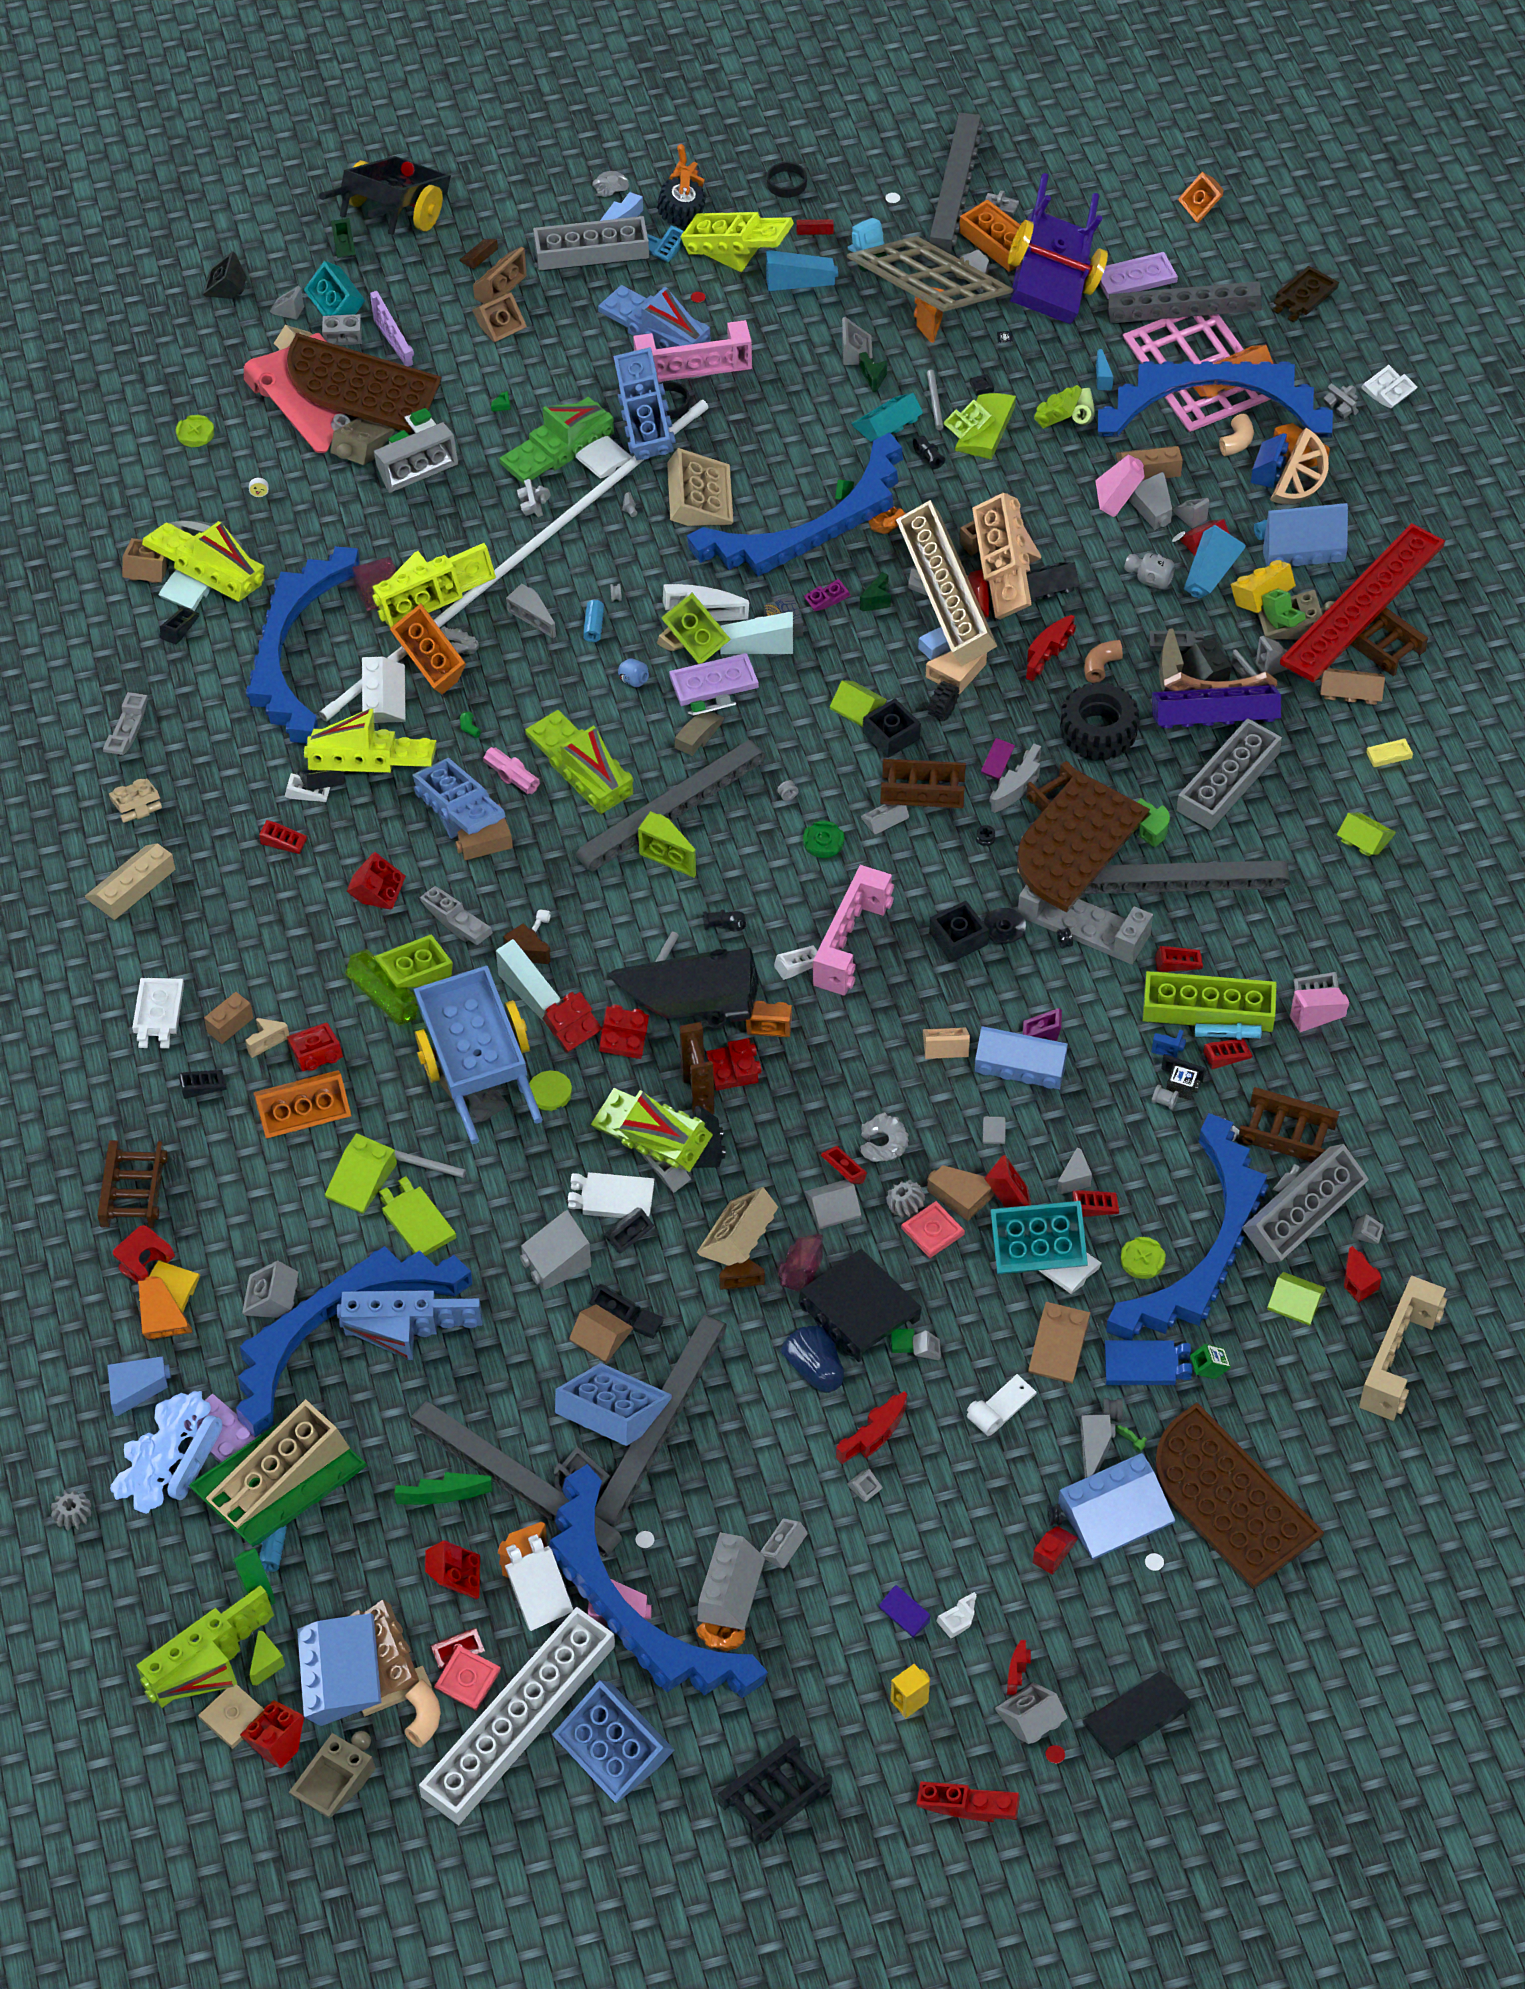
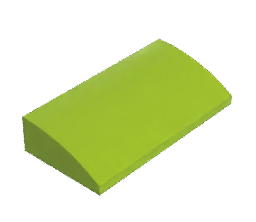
[955,393,1016,460]

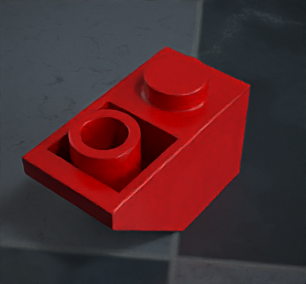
[1344,1246,1382,1303]

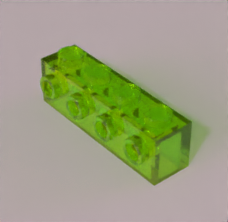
[346,949,419,1026]

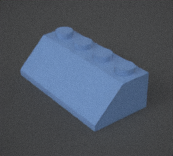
[975,1026,1068,1089]

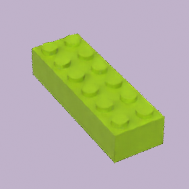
[1143,971,1276,1032]

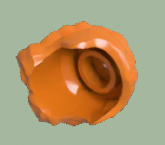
[869,507,906,534]
[696,1622,745,1651]

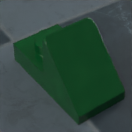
[331,218,356,259]
[859,352,888,392]
[860,572,891,611]

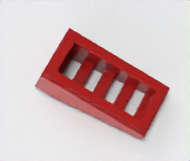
[259,820,307,854]
[1155,946,1203,972]
[1203,1039,1252,1070]
[1072,1190,1119,1217]

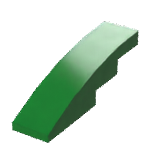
[394,1472,493,1505]

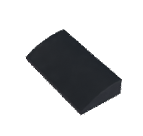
[1082,1671,1191,1760]

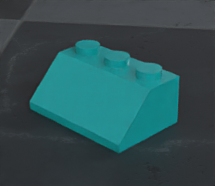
[304,261,366,316]
[851,393,923,442]

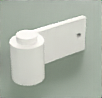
[967,1374,1037,1436]

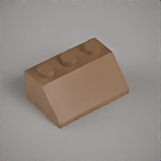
[473,247,527,304]
[1116,446,1183,481]
[1320,668,1385,704]

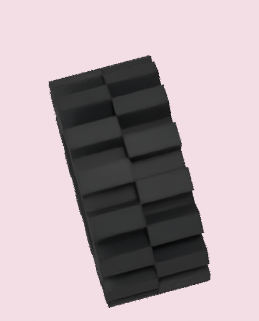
[928,681,960,721]

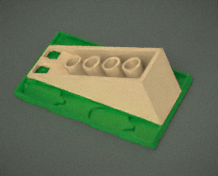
[188,1399,368,1547]

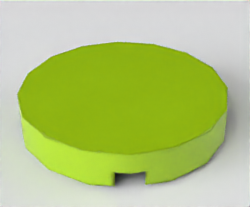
[176,415,214,447]
[529,1070,572,1111]
[1120,1237,1166,1279]

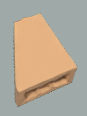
[926,651,987,695]

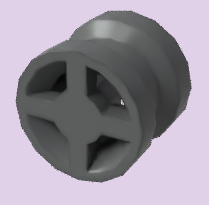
[1103,1398,1123,1422]

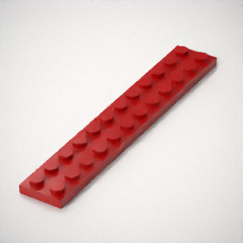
[1280,523,1445,683]

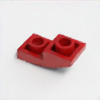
[1007,1640,1031,1695]

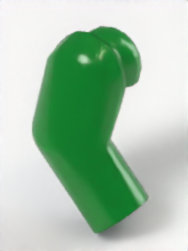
[460,711,481,738]

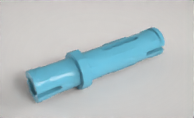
[1195,1023,1262,1040]

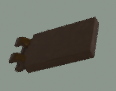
[1272,266,1339,322]

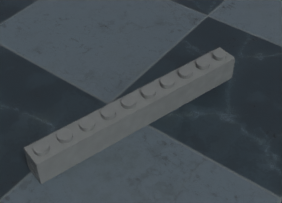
[930,113,983,253]

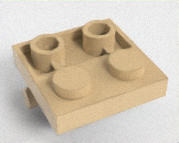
[109,779,162,823]

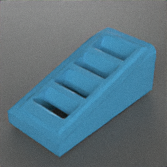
[652,225,684,262]
[1096,349,1114,390]

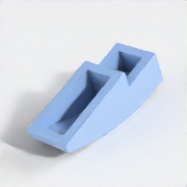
[600,192,643,221]
[918,627,951,660]

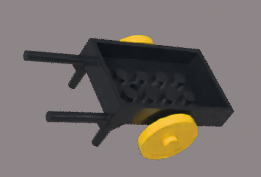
[319,156,451,235]

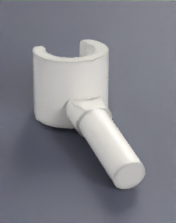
[532,910,550,932]

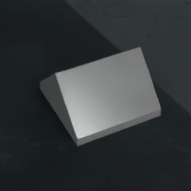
[842,317,873,365]
[804,1179,861,1230]

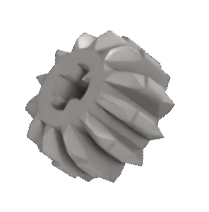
[886,1180,925,1218]
[51,1489,91,1531]

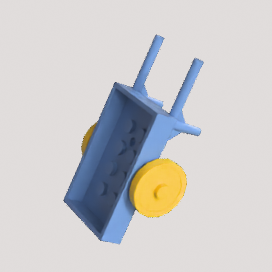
[414,966,543,1144]

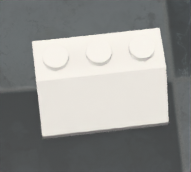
[362,657,406,723]

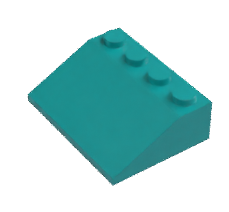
[991,1201,1088,1274]

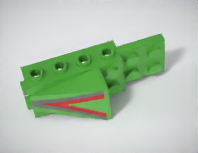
[499,397,614,485]

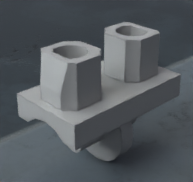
[985,190,1019,218]
[1323,383,1359,418]
[517,479,551,517]

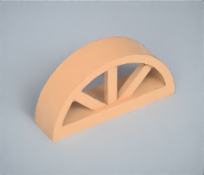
[1270,428,1329,504]

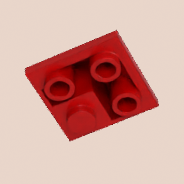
[346,852,406,910]
[425,1540,480,1599]
[240,1700,304,1769]

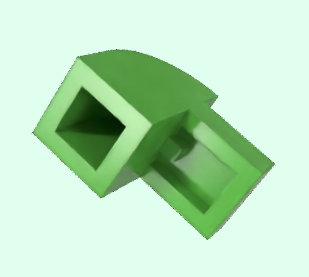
[1262,588,1306,629]
[1137,798,1170,848]

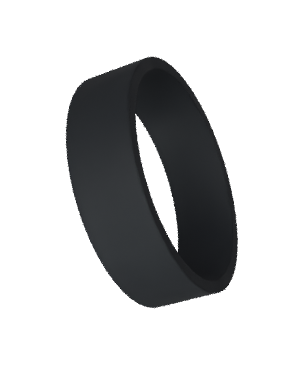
[767,162,807,198]
[659,381,690,420]

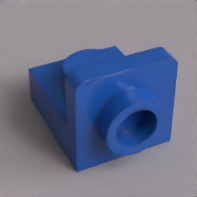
[1151,1030,1186,1058]

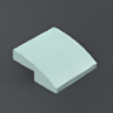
[159,570,211,611]

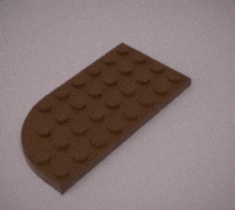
[287,333,442,434]
[1017,771,1150,913]
[1156,1402,1324,1590]

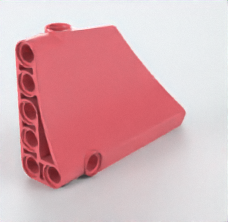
[244,333,345,453]

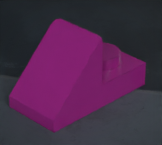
[1023,1008,1062,1041]

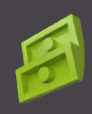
[943,399,996,441]

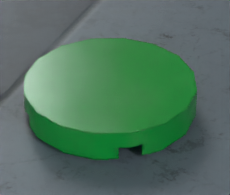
[803,821,844,858]

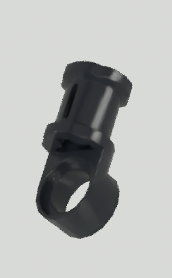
[913,435,945,469]
[703,909,746,931]

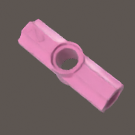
[483,747,540,794]

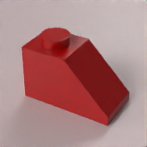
[1033,1526,1078,1575]

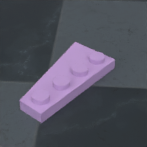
[370,291,414,367]

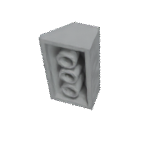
[374,422,458,493]
[697,1532,765,1630]

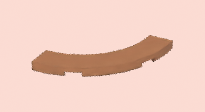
[1164,671,1277,691]

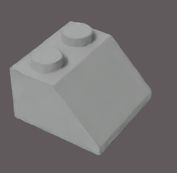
[242,1260,299,1318]
[995,1682,1068,1744]

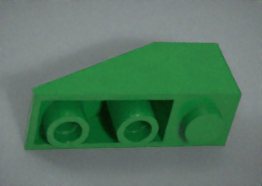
[233,1548,276,1605]

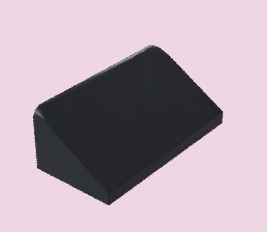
[298,769,345,790]
[1161,1054,1207,1083]
[603,1207,654,1254]
[589,1284,641,1324]

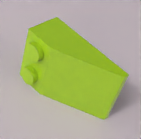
[661,592,731,664]
[638,811,696,878]
[375,934,453,988]
[325,1133,397,1214]

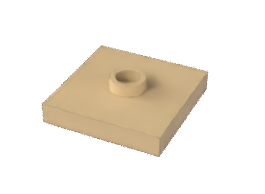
[198,1685,264,1749]

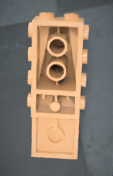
[972,493,1041,619]

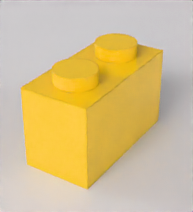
[891,1664,930,1719]

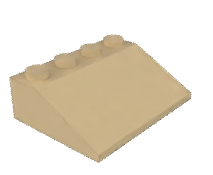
[667,448,733,526]

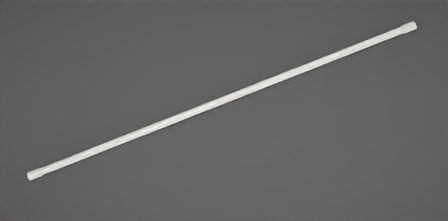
[319,400,708,722]

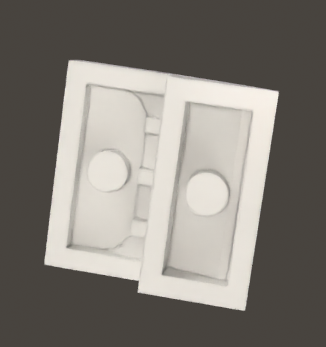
[1361,365,1418,408]
[576,436,632,479]
[1039,1253,1101,1294]

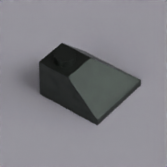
[203,251,247,299]

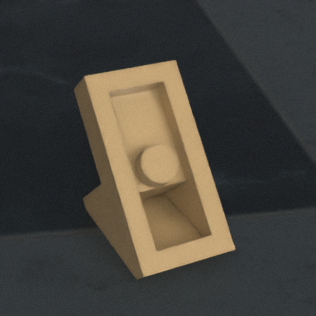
[245,1018,289,1058]

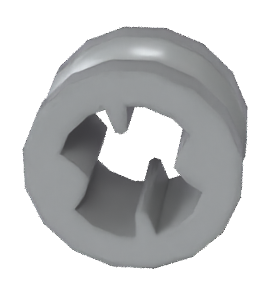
[331,414,350,431]
[610,584,622,602]
[777,780,798,801]

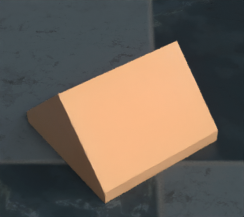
[923,1028,970,1059]

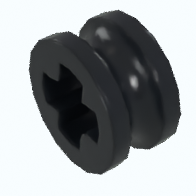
[976,825,995,846]
[1056,928,1073,949]
[1047,1504,1062,1526]

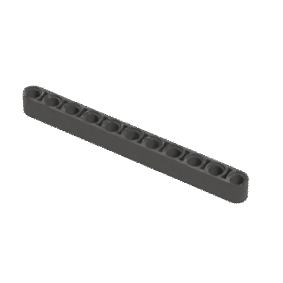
[576,740,766,871]
[1083,861,1290,894]
[595,1315,727,1527]
[409,1401,622,1558]

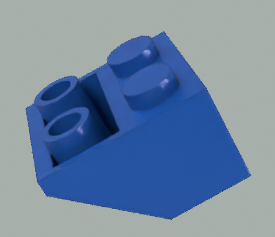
[1251,433,1289,488]

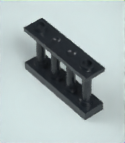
[718,1735,832,1846]

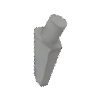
[622,492,638,517]
[1272,1164,1302,1192]

